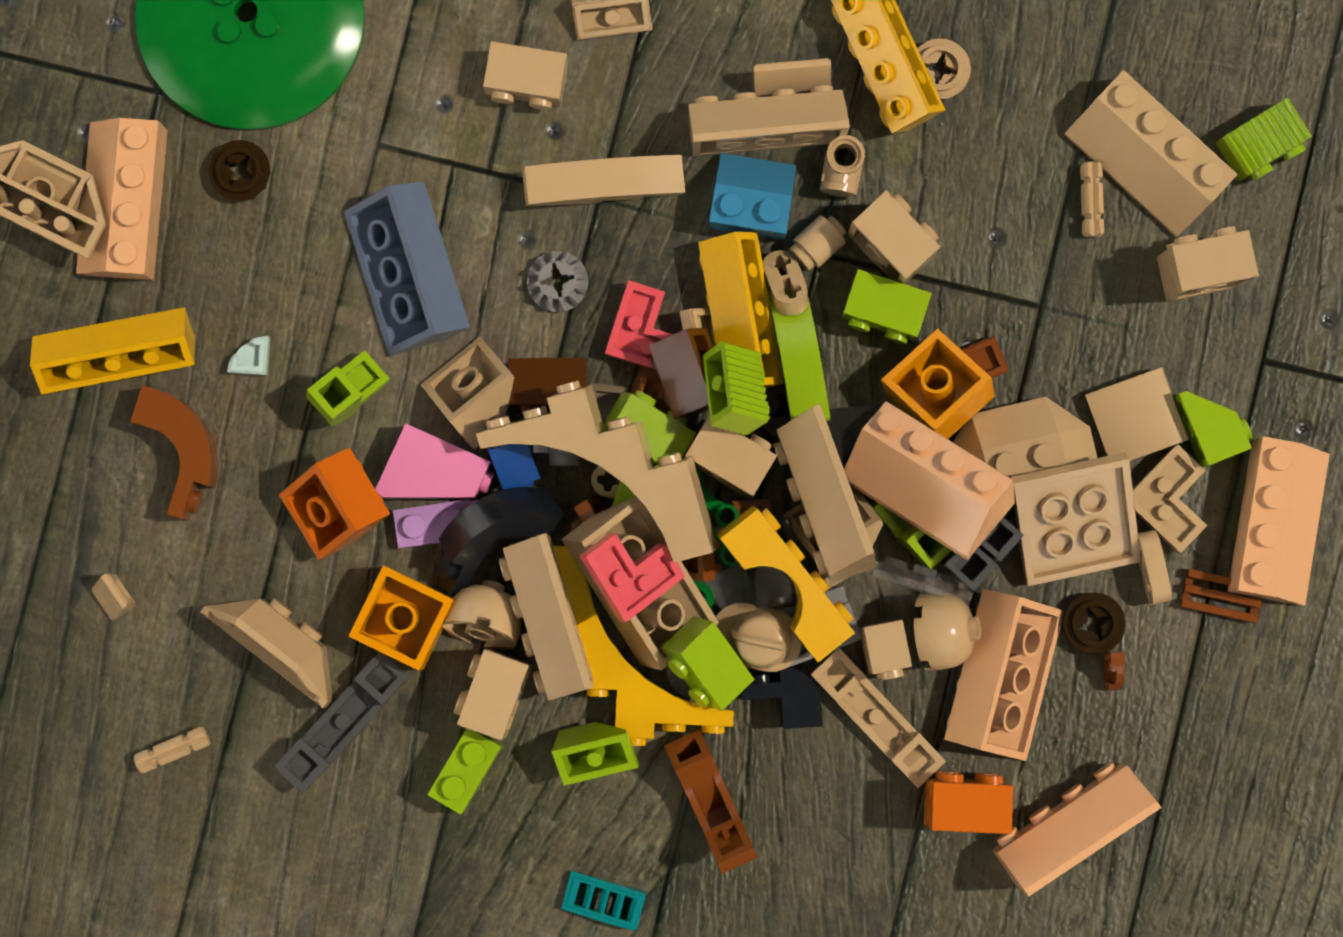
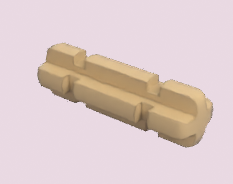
[1080,161,1104,238]
[134,727,210,773]

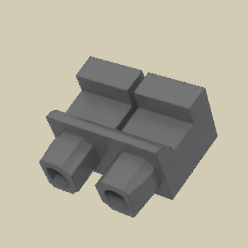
[941,517,1024,591]

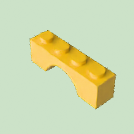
[716,505,855,662]

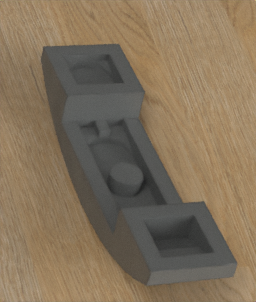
[274,652,409,794]

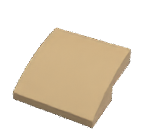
[1085,367,1190,461]

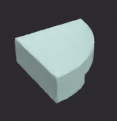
[227,336,271,376]

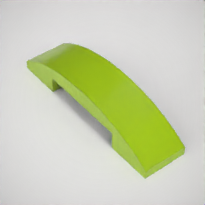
[767,289,831,422]

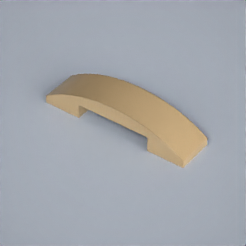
[810,648,946,788]

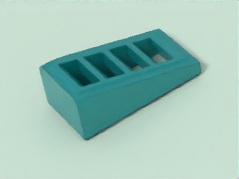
[561,870,647,931]

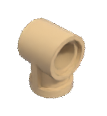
[819,135,865,198]

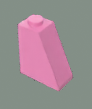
[375,423,496,499]

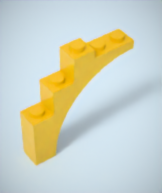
[553,546,734,746]

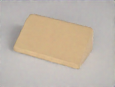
[572,0,652,40]
[752,58,831,97]

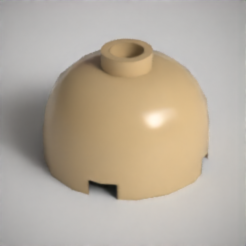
[443,580,523,650]
[914,593,981,671]

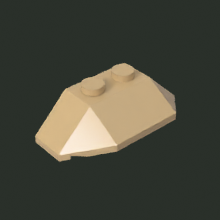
[0,140,107,259]
[953,397,1098,478]
[200,598,333,708]

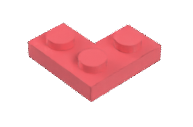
[605,280,673,370]
[579,533,685,623]

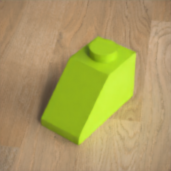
[1174,391,1253,468]
[551,722,639,786]

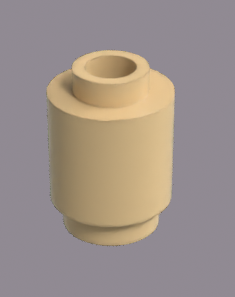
[788,215,846,272]

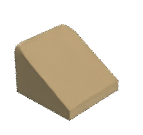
[92,573,136,620]

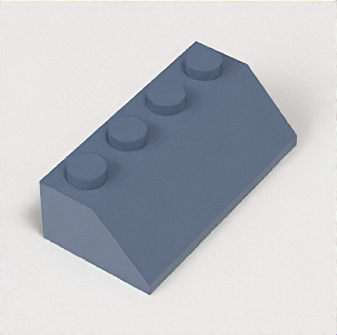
[344,181,470,356]

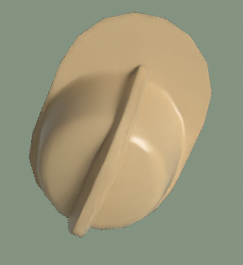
[716,603,802,672]

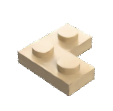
[1133,444,1207,554]

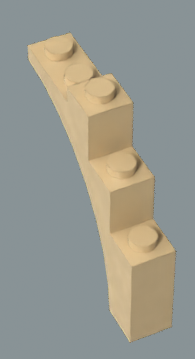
[476,380,717,563]

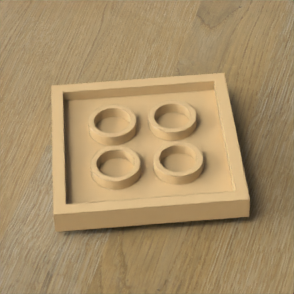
[1010,452,1141,586]

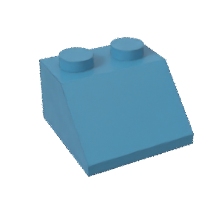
[709,153,796,241]

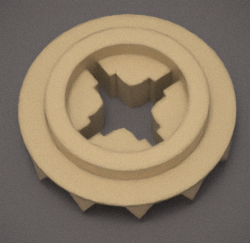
[917,38,971,100]

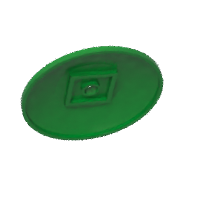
[135,0,365,131]

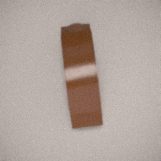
[130,385,218,520]
[664,729,758,874]

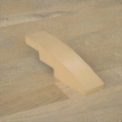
[522,155,685,206]

